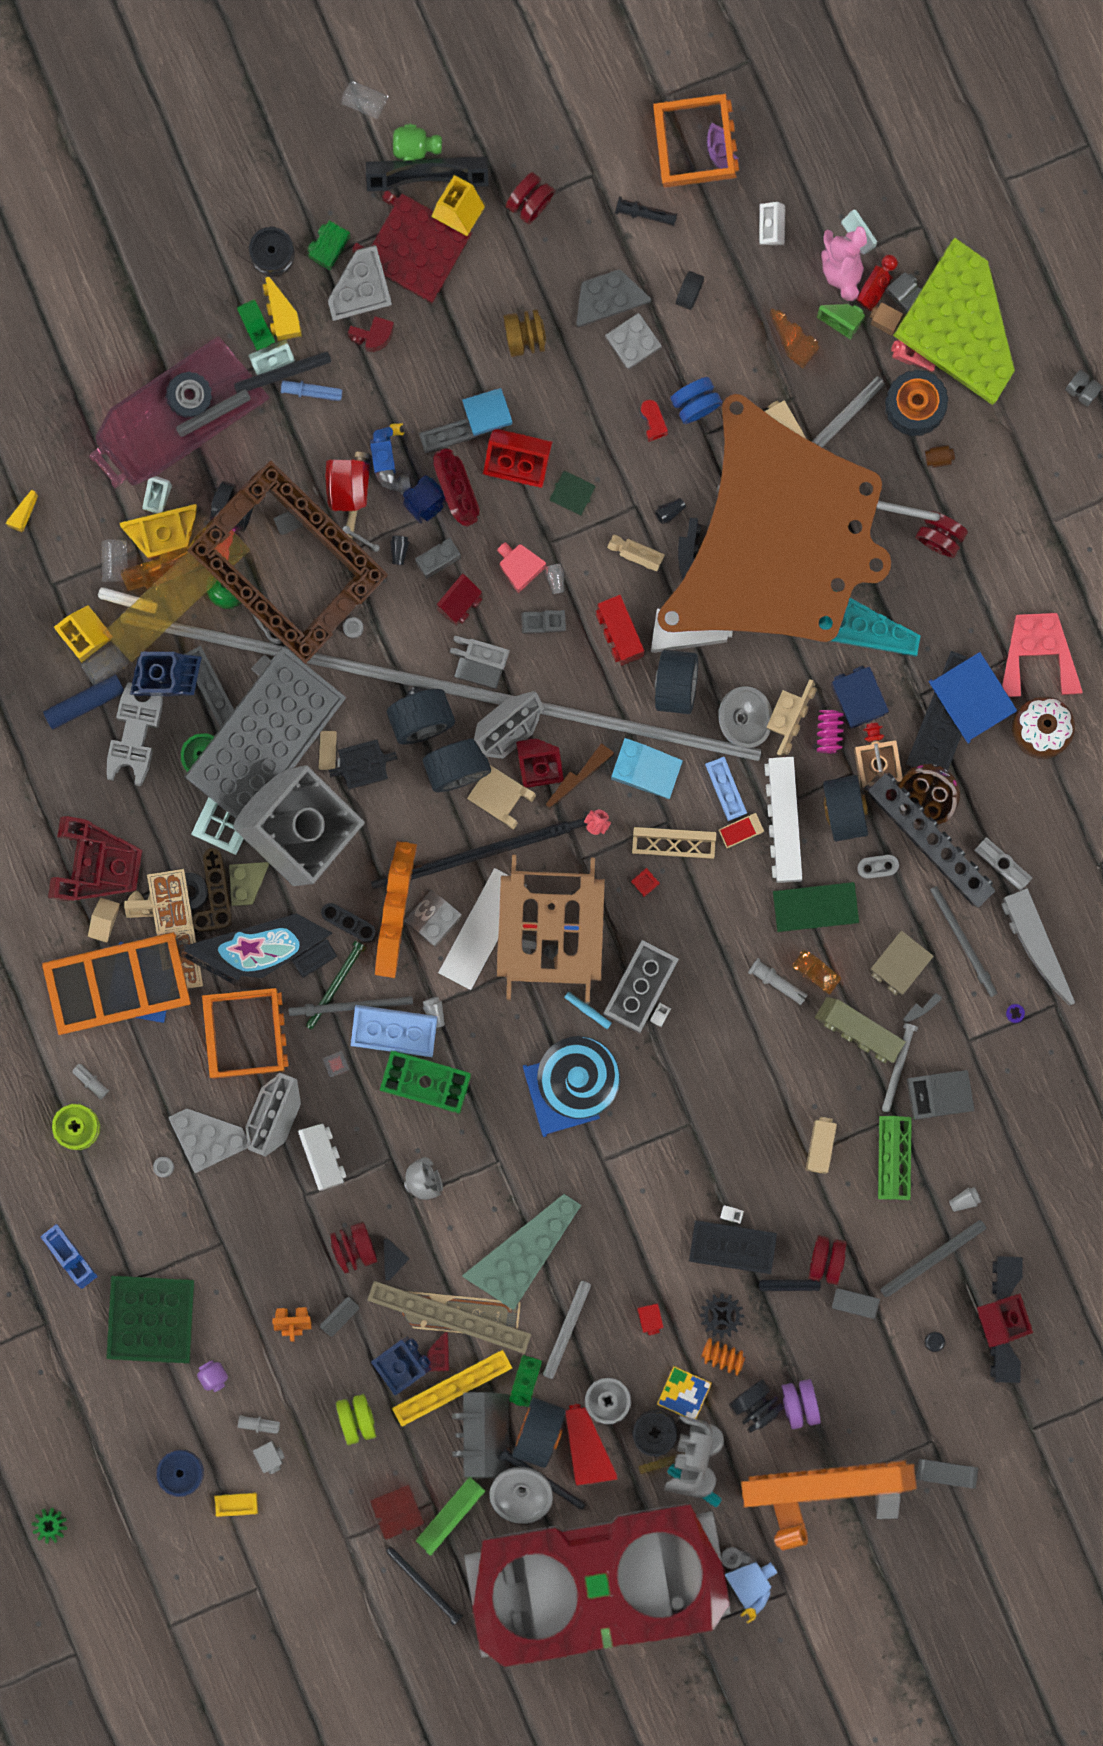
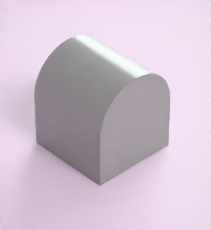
[233,765,365,886]

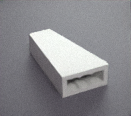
[651,609,733,653]

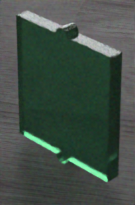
[549,470,596,516]

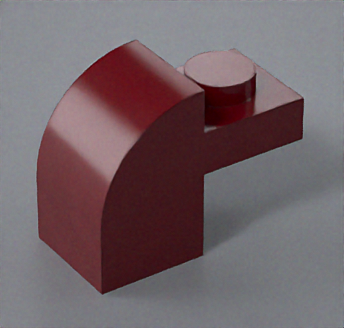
[348,316,395,352]

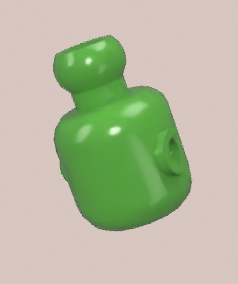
[393,124,442,161]

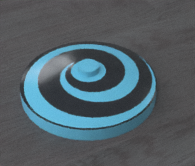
[537,1036,620,1119]

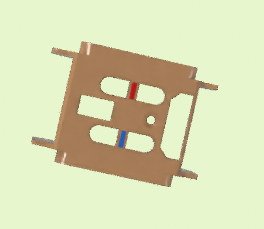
[497,854,605,1004]

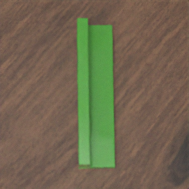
[878,1116,912,1200]
[416,1478,485,1556]

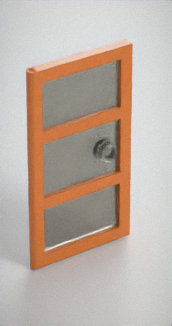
[42,932,191,1035]

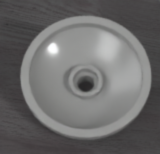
[719,686,772,748]
[490,1467,553,1523]

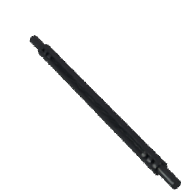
[371,817,587,889]

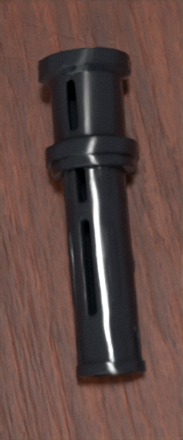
[615,196,677,226]

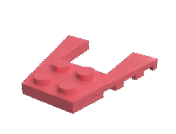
[1002,613,1083,698]

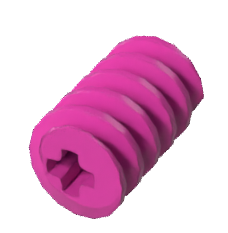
[817,710,844,754]

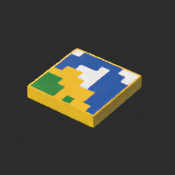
[657,1366,712,1419]

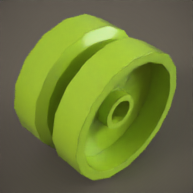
[52,1104,100,1150]
[336,1394,376,1445]

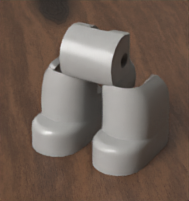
[664,1416,724,1498]

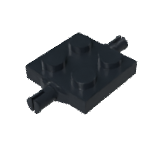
[328,739,398,790]

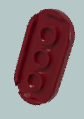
[433,448,480,526]

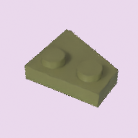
[229,862,269,906]

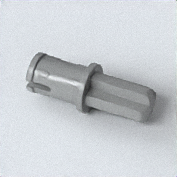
[72,1064,109,1100]
[238,1415,280,1434]

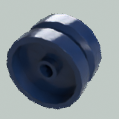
[157,1450,204,1497]

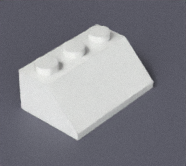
[298,1124,346,1191]

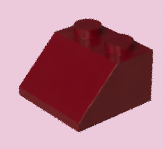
[436,573,483,626]
[977,1293,1034,1347]

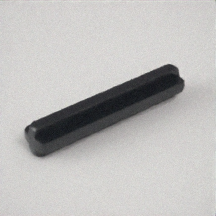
[759,1280,821,1291]

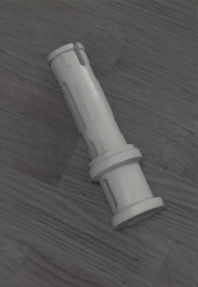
[748,958,808,1005]

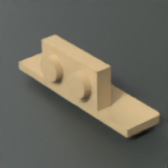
[766,679,817,758]

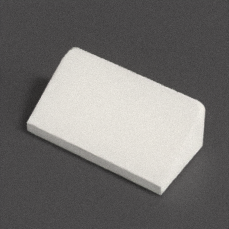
[760,202,785,245]

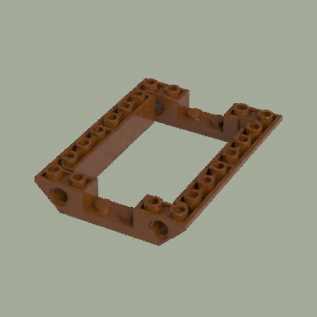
[187,460,388,664]

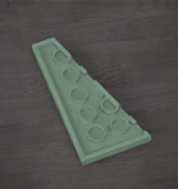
[462,1194,581,1310]

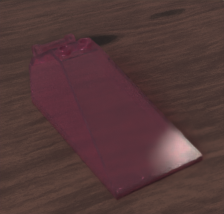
[89,336,270,488]

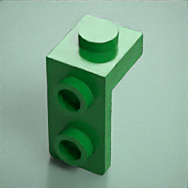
[237,299,275,351]
[509,1355,542,1407]

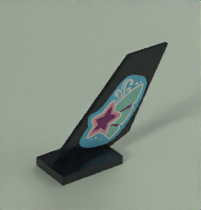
[180,914,333,985]

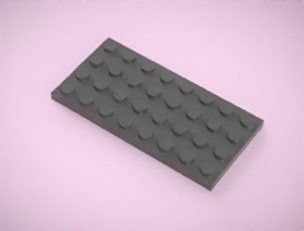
[184,647,346,818]

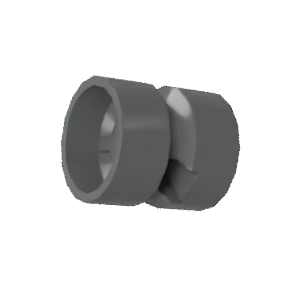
[1065,369,1103,407]

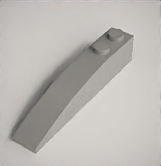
[1001,888,1075,1006]

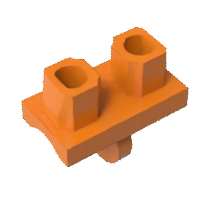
[273,1307,311,1342]

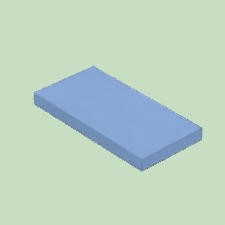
[351,1005,438,1057]

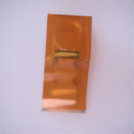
[792,950,842,995]

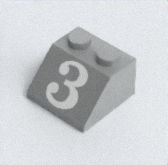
[404,890,462,947]

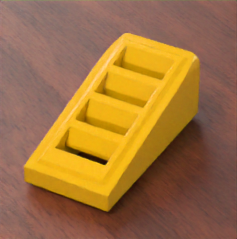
[5,490,38,532]

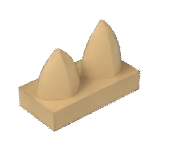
[125,891,166,918]

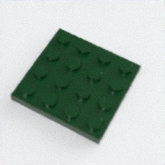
[106,1276,195,1363]

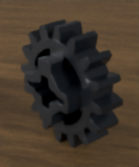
[699,1293,745,1338]

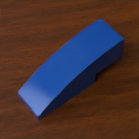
[41,1224,98,1289]

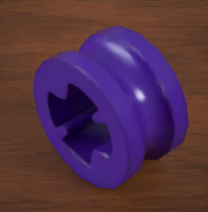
[1006,1004,1025,1023]

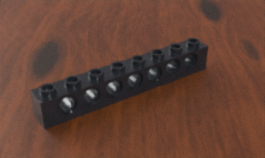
[863,772,995,908]

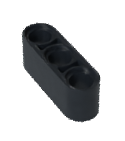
[321,903,377,943]

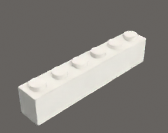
[765,757,802,883]

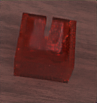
[370,1484,425,1540]

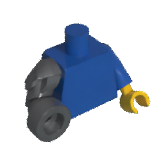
[370,423,411,495]

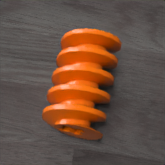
[700,1338,746,1377]

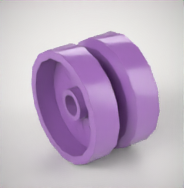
[782,1379,820,1430]

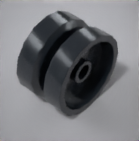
[249,227,295,277]

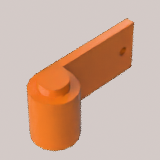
[773,1502,808,1551]

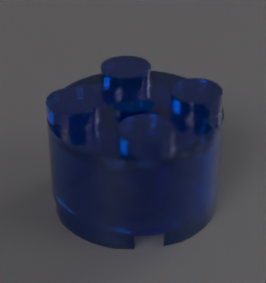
[403,475,446,524]

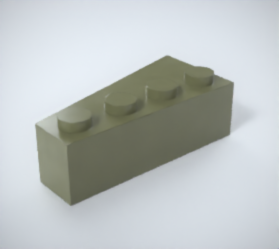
[815,997,906,1064]

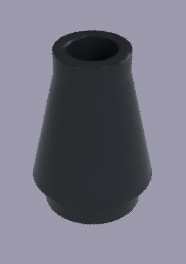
[654,497,686,524]
[390,535,410,565]

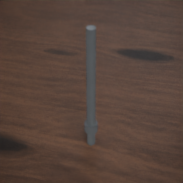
[930,886,998,997]
[289,996,413,1017]

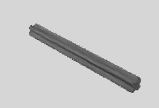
[880,1220,986,1297]

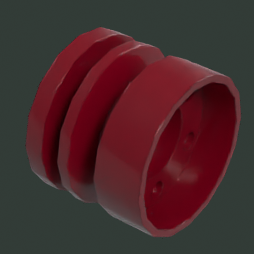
[330,1222,378,1274]

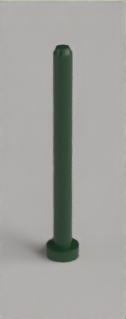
[306,941,367,1029]

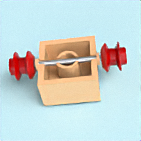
[854,723,903,800]

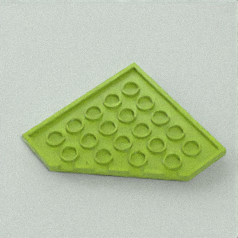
[893,238,1015,405]

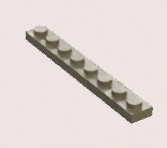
[367,1280,532,1354]

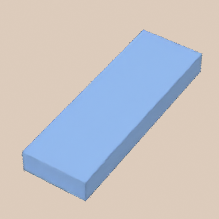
[705,757,747,821]

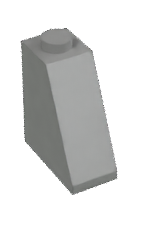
[875,1492,900,1519]

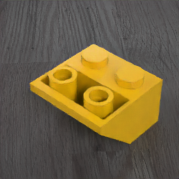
[432,175,485,236]
[54,605,114,662]

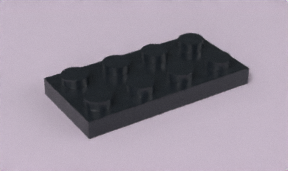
[689,1220,777,1274]

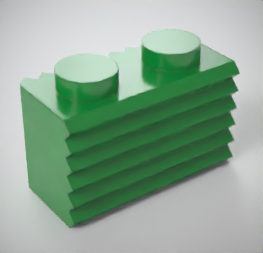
[307,220,351,270]

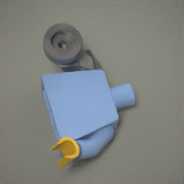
[721,1547,777,1623]

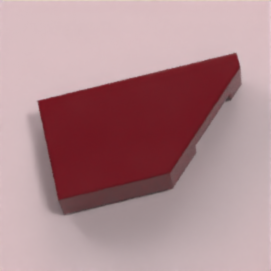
[428,1332,449,1371]

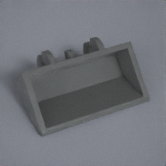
[452,1392,509,1478]

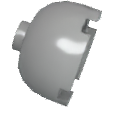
[404,1157,443,1200]

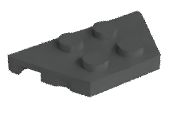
[576,269,651,328]

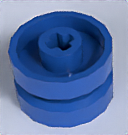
[670,377,723,424]

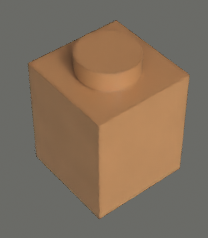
[870,302,903,335]

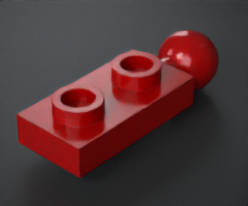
[856,255,898,311]

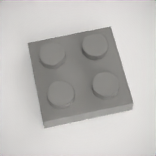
[605,313,662,370]

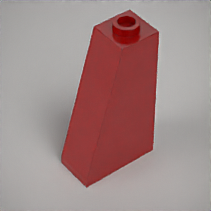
[566,1404,617,1486]

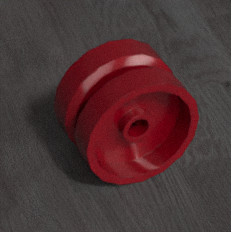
[506,172,555,225]
[915,511,968,558]
[808,1235,847,1285]

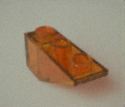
[770,308,820,369]

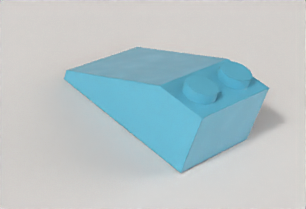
[611,738,683,799]

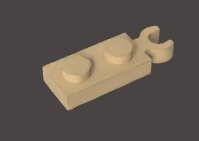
[607,535,665,572]

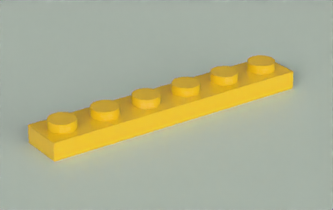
[392,1350,512,1426]

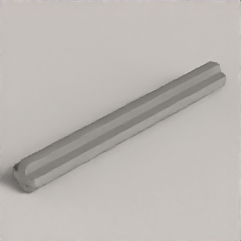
[812,377,884,447]
[543,1281,591,1379]

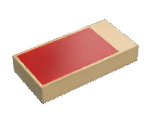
[718,813,764,849]

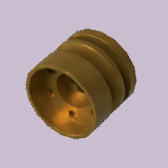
[503,309,546,357]

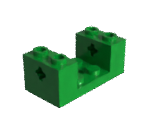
[380,1050,472,1114]

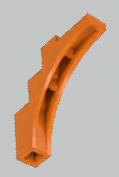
[375,841,417,978]

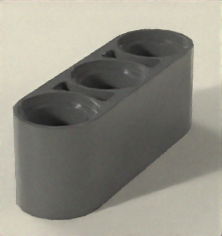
[916,1459,979,1489]

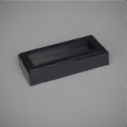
[292,939,338,978]

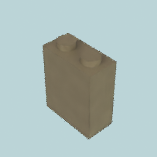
[869,930,934,996]

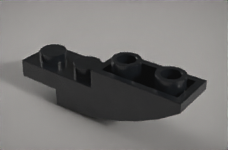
[678,518,701,581]

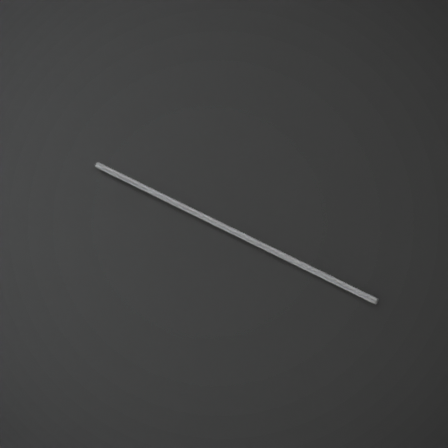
[121,612,761,761]

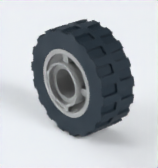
[165,372,212,418]

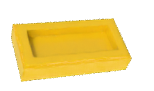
[215,1493,258,1517]

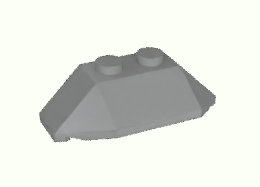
[474,691,544,758]
[246,1073,301,1157]

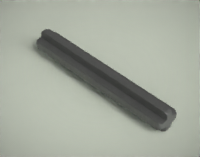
[176,390,251,437]

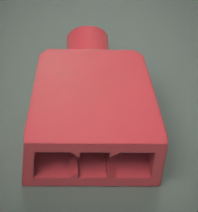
[497,542,547,593]

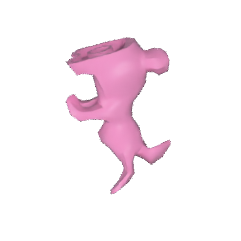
[821,226,867,301]

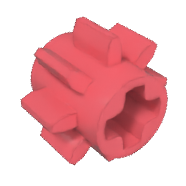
[584,809,611,835]

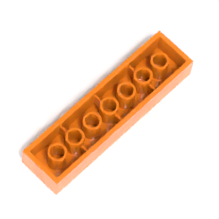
[742,1461,916,1507]

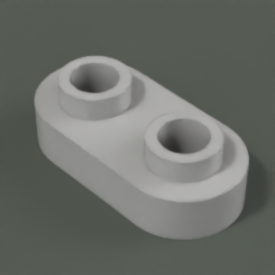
[857,855,899,879]

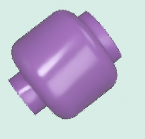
[197,1360,228,1392]

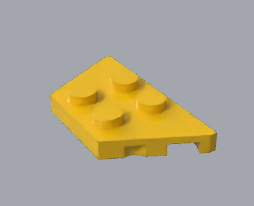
[120,504,197,559]

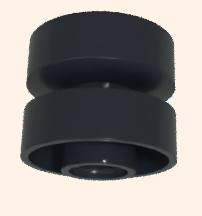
[210,481,255,532]

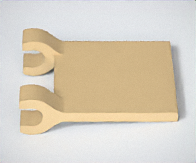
[467,765,536,830]

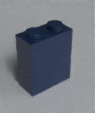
[831,665,889,730]

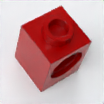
[637,1303,664,1336]

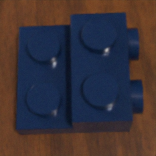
[371,1336,431,1396]

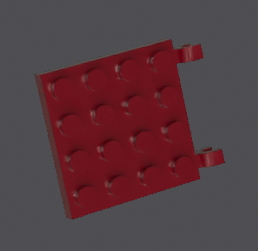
[352,191,472,304]

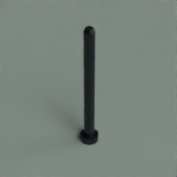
[498,1446,586,1510]
[386,1547,463,1626]

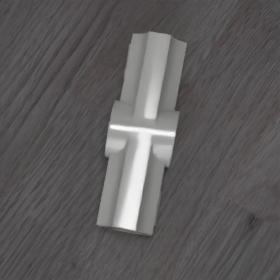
[974,837,1032,891]

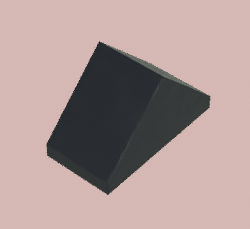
[384,1239,410,1281]

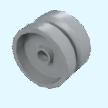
[585,1378,631,1424]

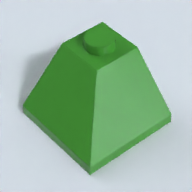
[817,304,865,340]

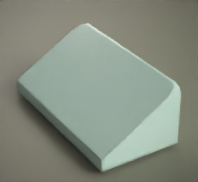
[842,209,877,255]
[249,340,295,375]

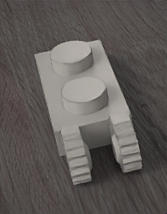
[449,636,510,671]

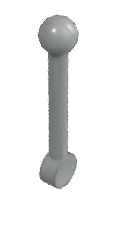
[342,526,380,552]

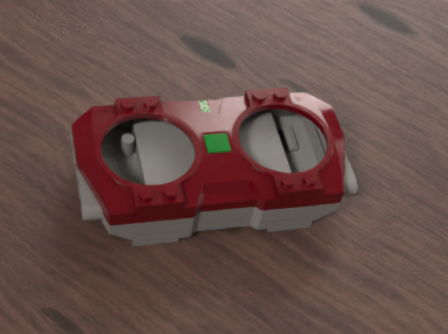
[464,1503,731,1667]

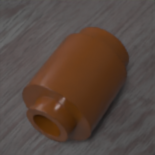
[925,444,955,468]

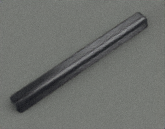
[234,352,331,393]

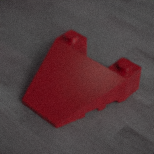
[48,816,142,902]

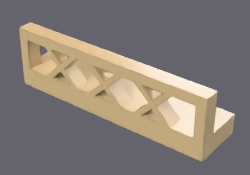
[632,827,716,859]

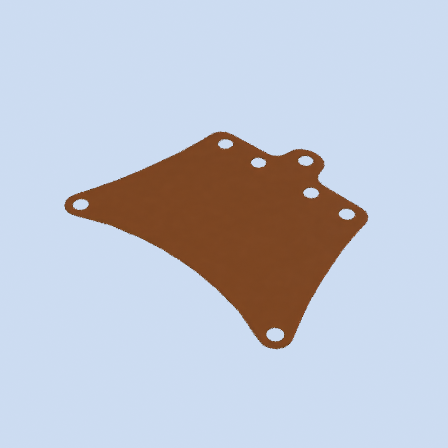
[657,394,891,642]

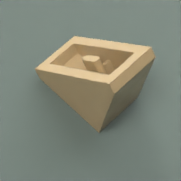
[88,898,120,943]

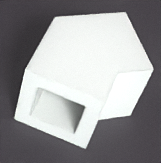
[650,1003,671,1027]
[720,1205,744,1223]

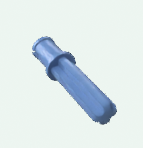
[281,380,342,401]

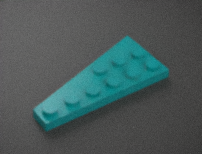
[819,589,921,657]

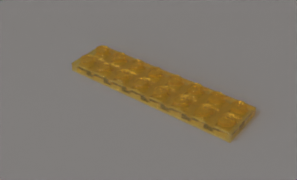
[103,530,251,662]

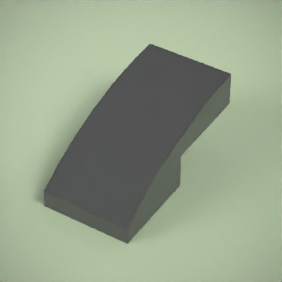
[521,610,566,634]
[454,658,502,689]
[902,993,942,1023]
[832,1288,880,1319]

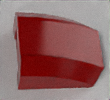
[326,460,370,511]

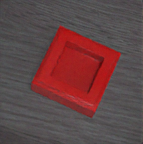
[631,868,660,897]

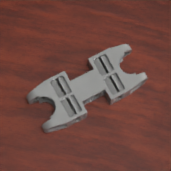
[107,682,163,786]

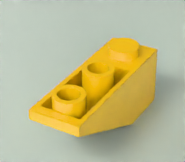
[263,277,302,341]

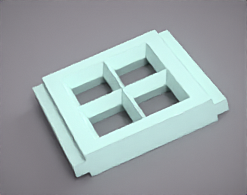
[191,798,244,855]

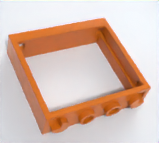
[653,94,739,188]
[202,988,288,1079]

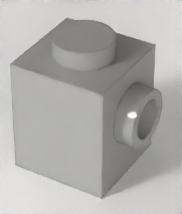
[253,1441,285,1475]

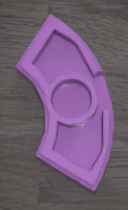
[707,123,739,169]

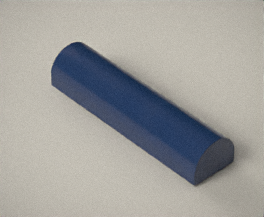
[43,674,124,730]

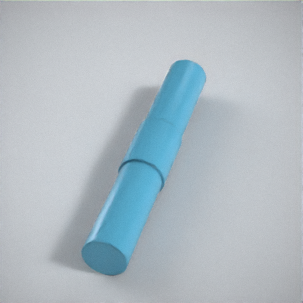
[564,991,612,1029]

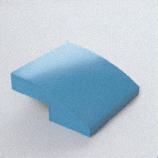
[462,388,513,436]

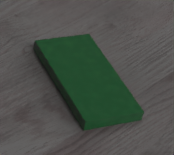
[772,882,859,933]

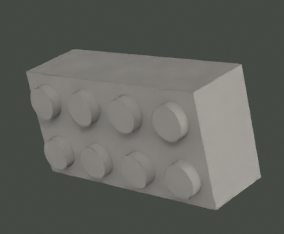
[604,940,679,1034]

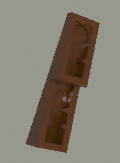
[546,743,615,809]

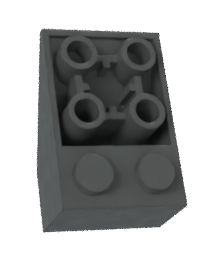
[907,1070,974,1120]

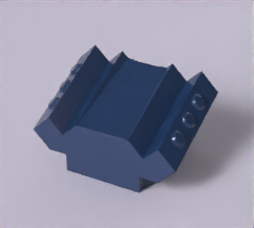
[130,652,202,696]

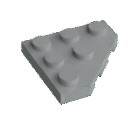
[328,245,392,321]
[168,1109,248,1174]

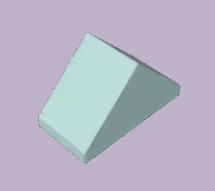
[142,474,172,514]

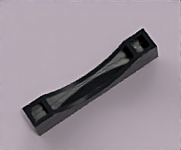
[366,156,489,192]
[990,1256,1023,1383]

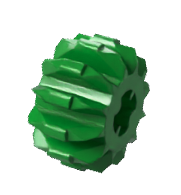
[32,1508,68,1544]

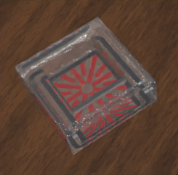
[323,1051,350,1078]

